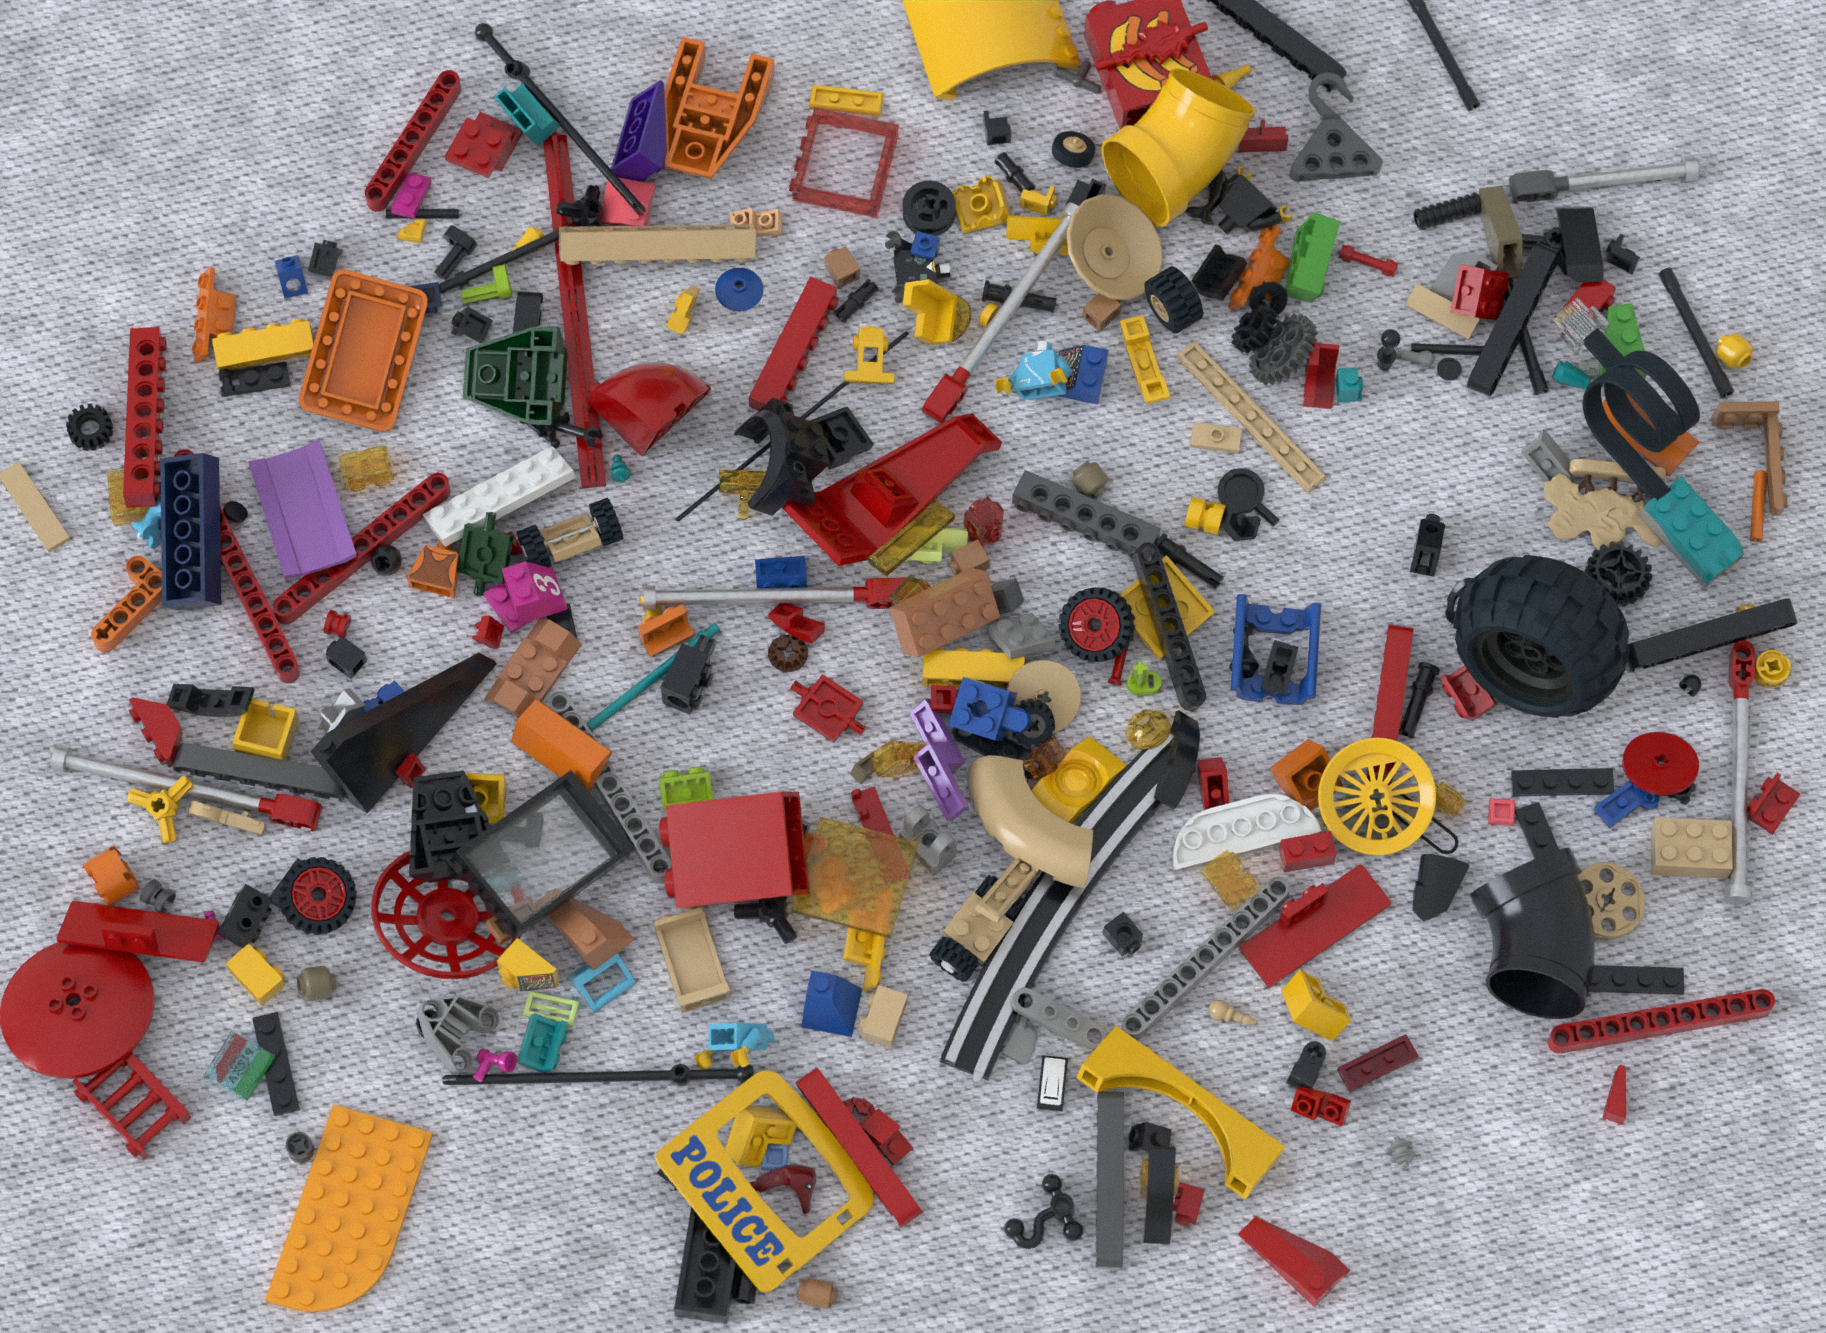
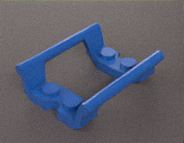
[1231,594,1321,705]

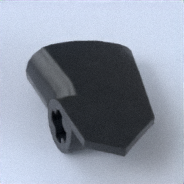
[1412,854,1469,922]

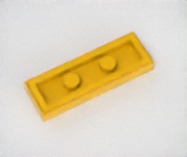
[809,84,883,116]

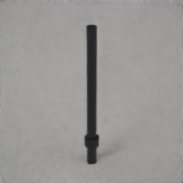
[439,224,572,293]

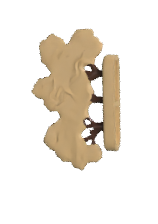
[1544,459,1666,550]

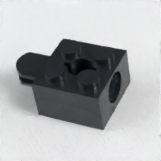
[661,634,716,715]

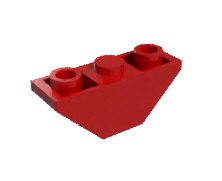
[128,697,183,768]

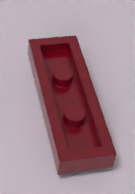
[1337,1034,1419,1093]

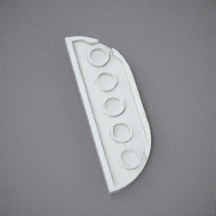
[1172,794,1322,871]

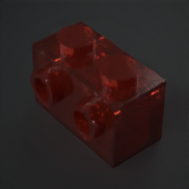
[964,496,1004,547]

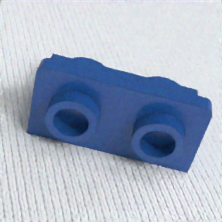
[755,556,807,588]

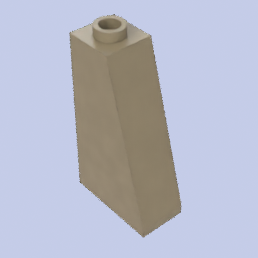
[1479,185,1523,278]

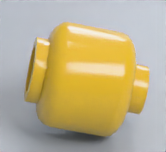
[1716,333,1753,369]

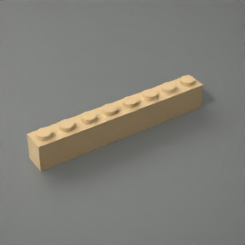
[559,224,756,265]

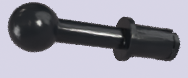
[1377,329,1401,371]

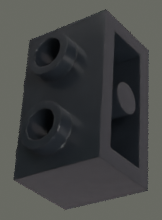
[217,884,273,948]

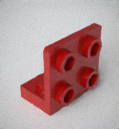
[1450,264,1509,320]

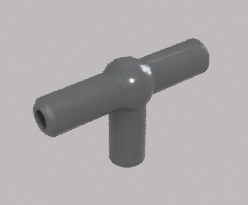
[1055,60,1101,94]

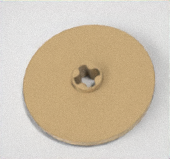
[1007,660,1081,733]

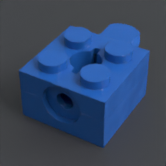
[948,677,1032,741]

